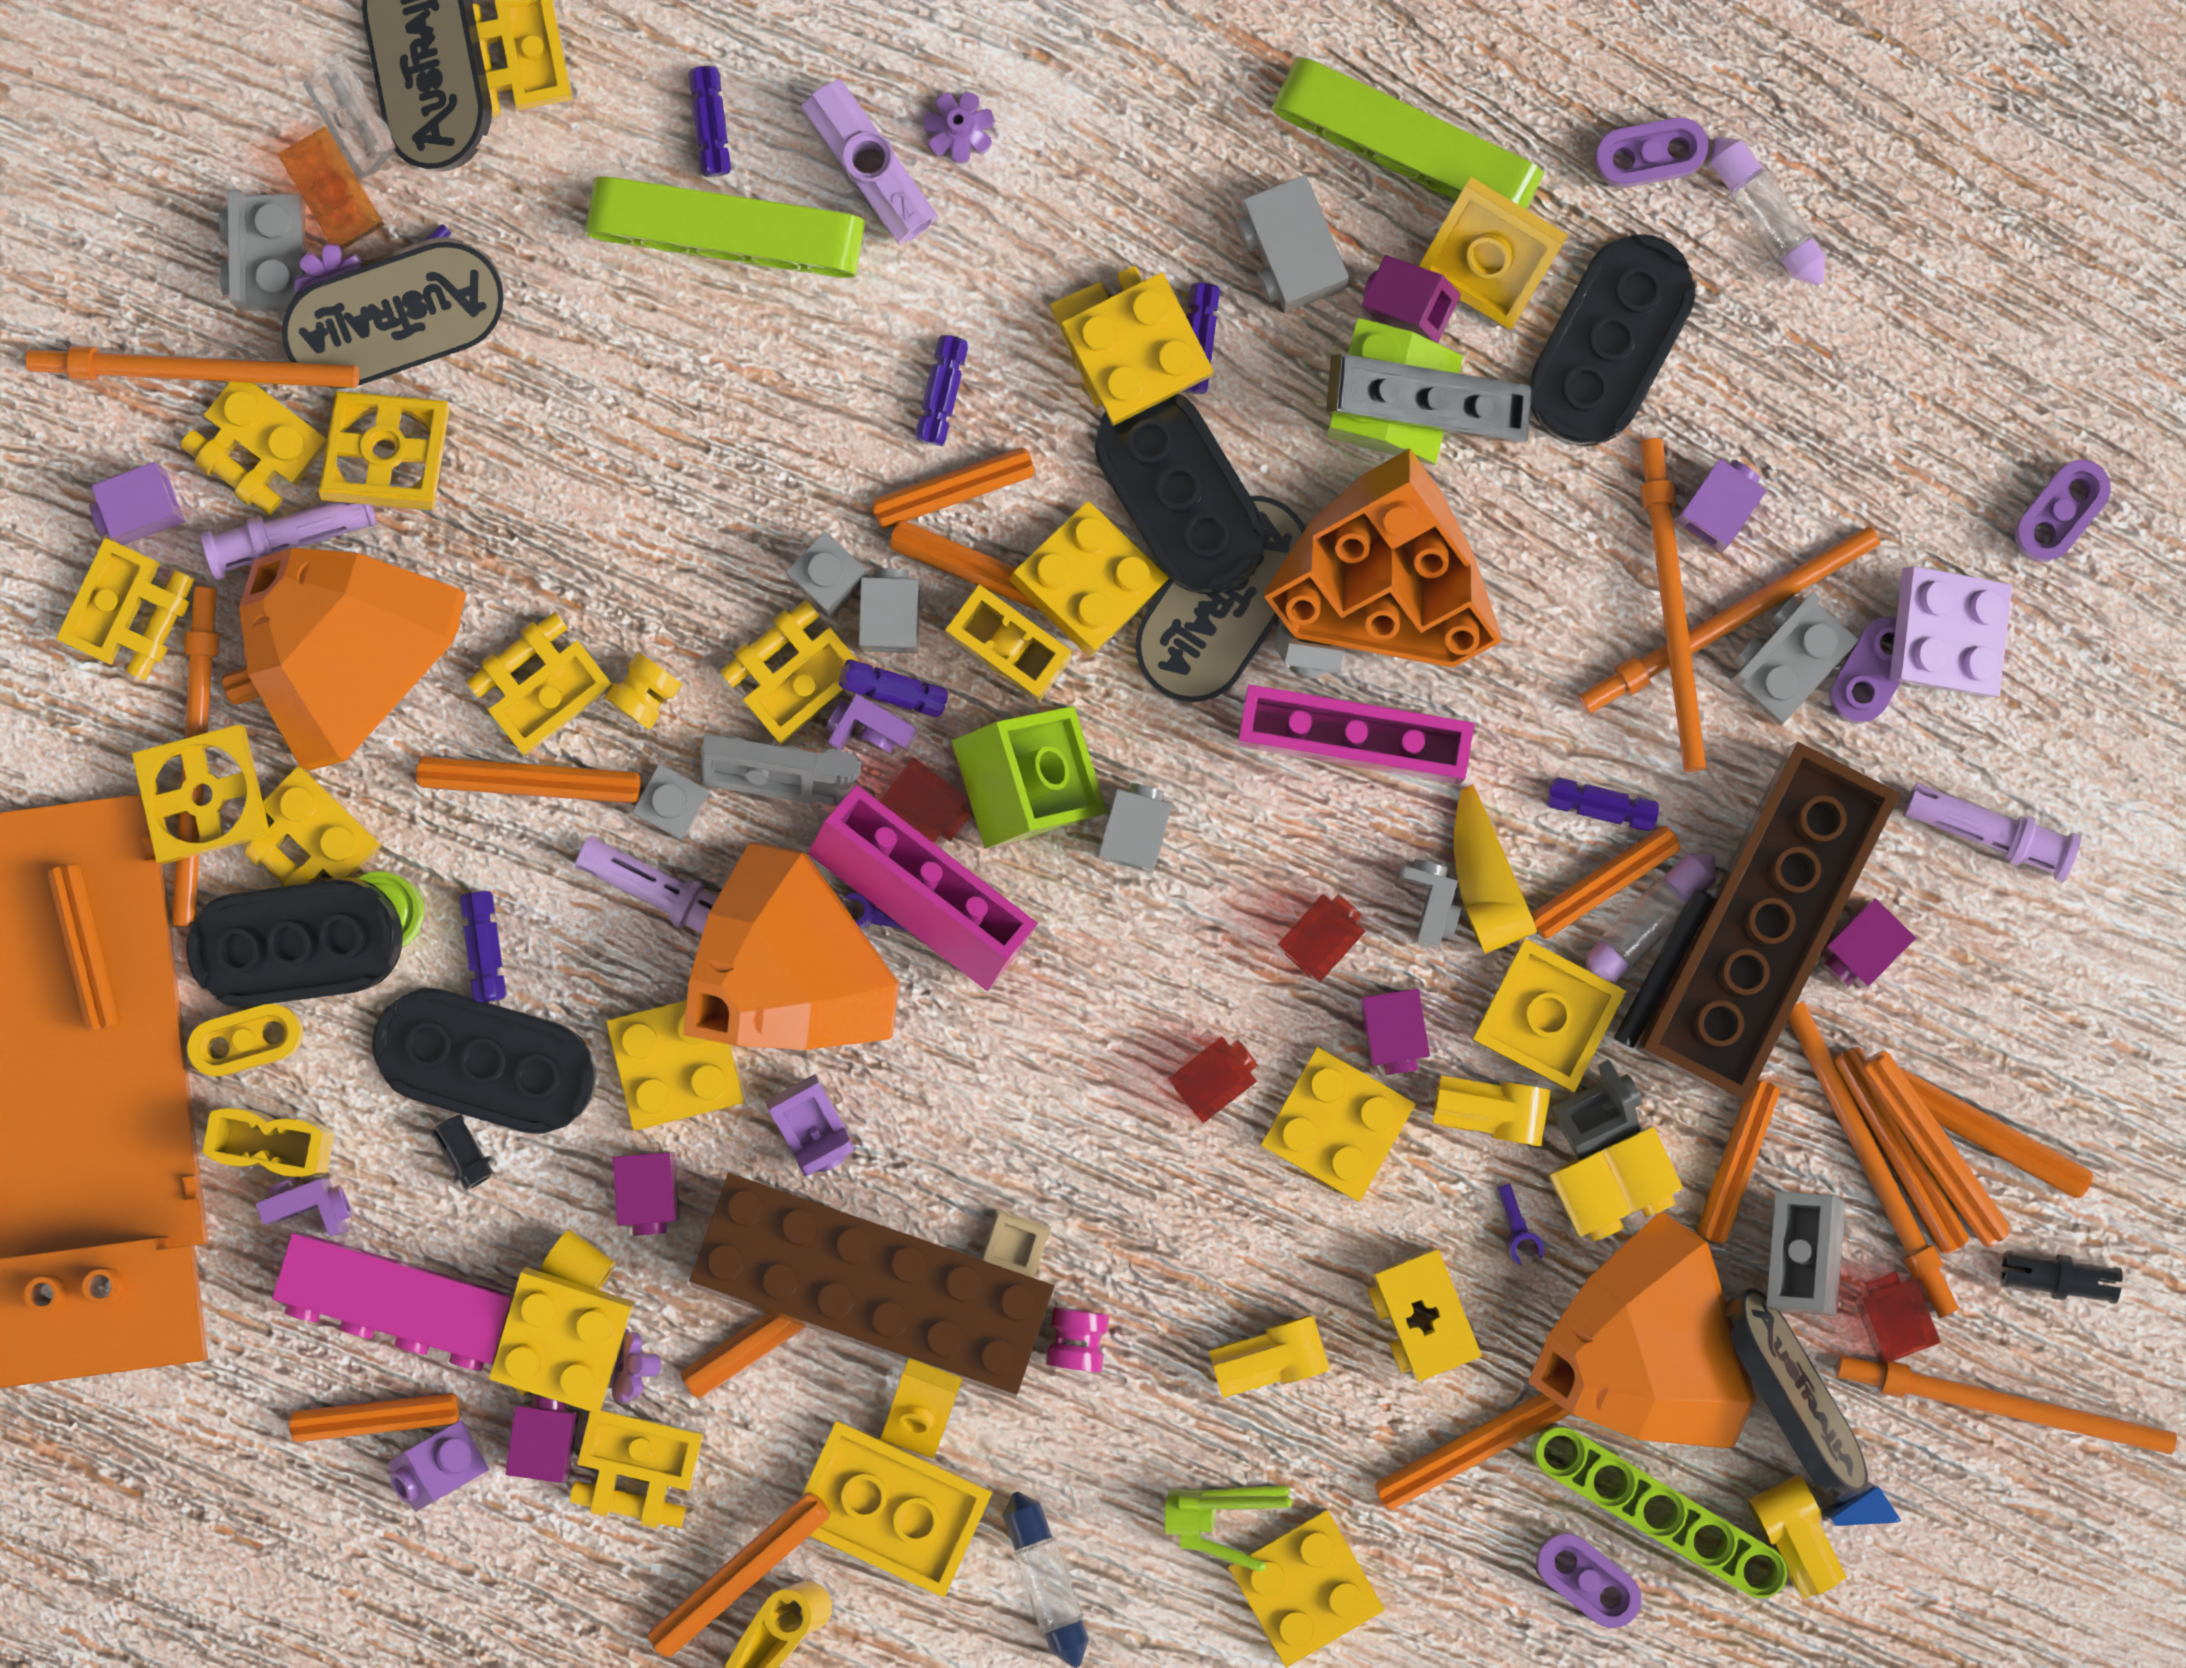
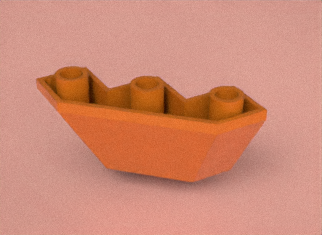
[1264,448,1502,668]
[239,547,467,771]
[683,841,899,1050]
[1528,1212,1756,1448]

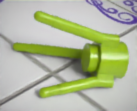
[1165,1485,1293,1572]

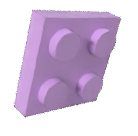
[1889,566,2012,697]

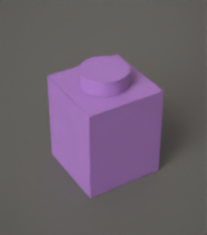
[1675,459,1767,553]
[89,461,186,546]

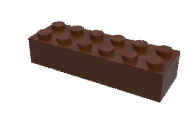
[1636,741,1901,1102]
[689,1172,1055,1400]

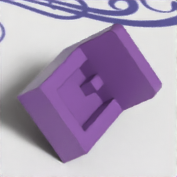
[765,1074,854,1176]
[255,1177,352,1236]
[388,1420,490,1512]

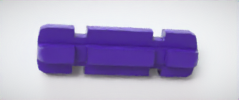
[688,66,731,177]
[1183,283,1220,394]
[915,335,968,446]
[839,659,948,718]
[1547,777,1659,831]
[459,891,506,1002]

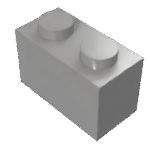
[1236,174,1349,314]
[1767,1191,1846,1316]

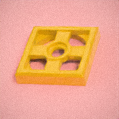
[318,391,450,511]
[132,724,271,864]

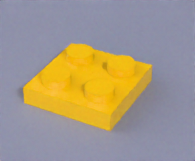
[1419,177,1568,330]
[1062,272,1214,426]
[1009,500,1169,658]
[1471,938,1627,1093]
[606,1000,746,1131]
[1260,1046,1416,1203]
[489,1267,635,1414]
[1228,1508,1385,1668]

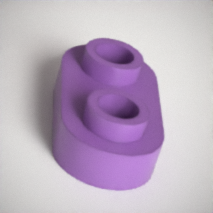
[1595,117,1708,188]
[2014,460,2111,562]
[1829,617,1900,724]
[1536,1532,1642,1628]

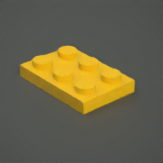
[801,1419,993,1598]

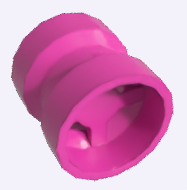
[1046,1307,1109,1372]

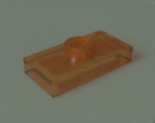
[277,126,385,251]

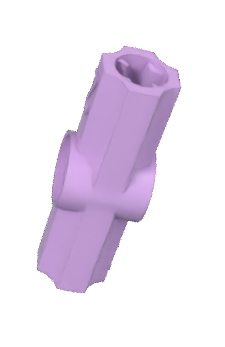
[801,79,938,246]

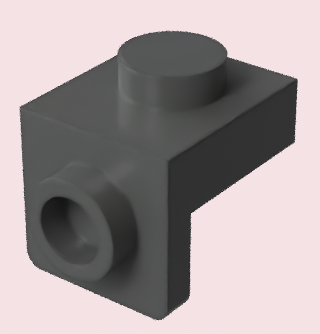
[1551,1060,1642,1160]

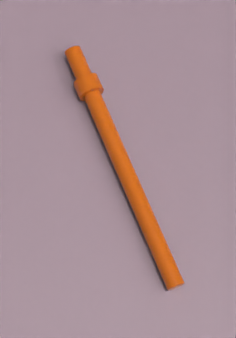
[26,346,359,388]
[1640,438,1707,772]
[1578,526,1880,714]
[172,587,220,927]
[1788,1001,1960,1318]
[1836,1355,2177,1455]

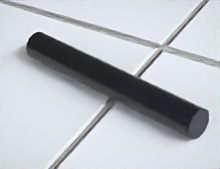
[1613,888,1715,1048]

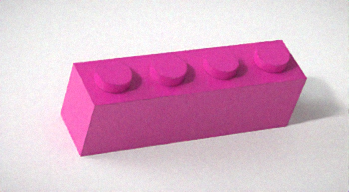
[1237,684,1475,785]
[807,785,1038,992]
[272,1232,514,1371]

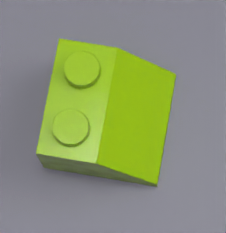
[1326,318,1463,465]
[951,706,1108,849]

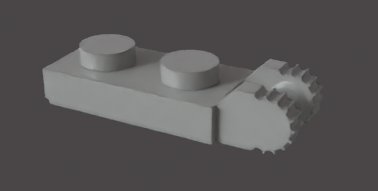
[701,734,861,805]

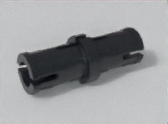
[2000,1250,2123,1304]

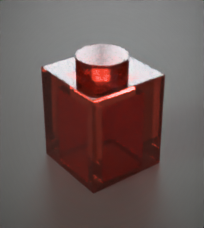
[879,757,971,845]
[1276,894,1366,985]
[1167,1036,1258,1124]
[1853,1270,1941,1363]

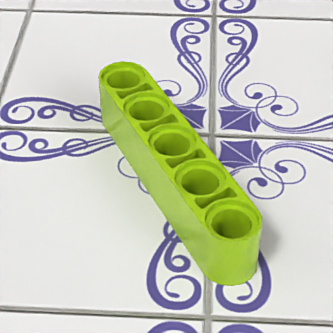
[1271,57,1544,210]
[585,176,865,278]
[1530,1424,1787,1598]

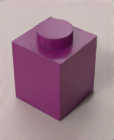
[1361,255,1461,343]
[1822,898,1916,989]
[1359,988,1430,1075]
[613,1152,680,1236]
[505,1394,579,1483]

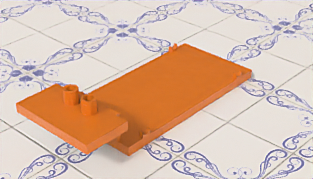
[0,794,208,1388]

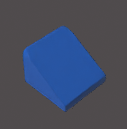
[1822,1482,1901,1526]

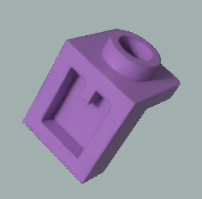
[825,693,918,754]

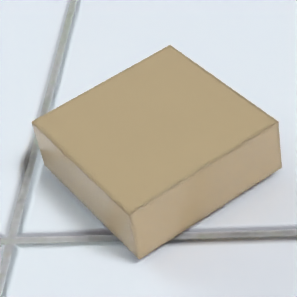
[980,1209,1051,1278]

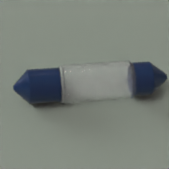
[1002,1491,1089,1668]

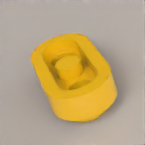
[187,1004,303,1077]

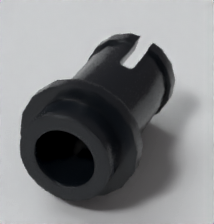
[430,1114,495,1191]

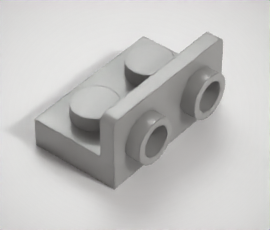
[219,189,307,311]
[1730,591,1859,726]

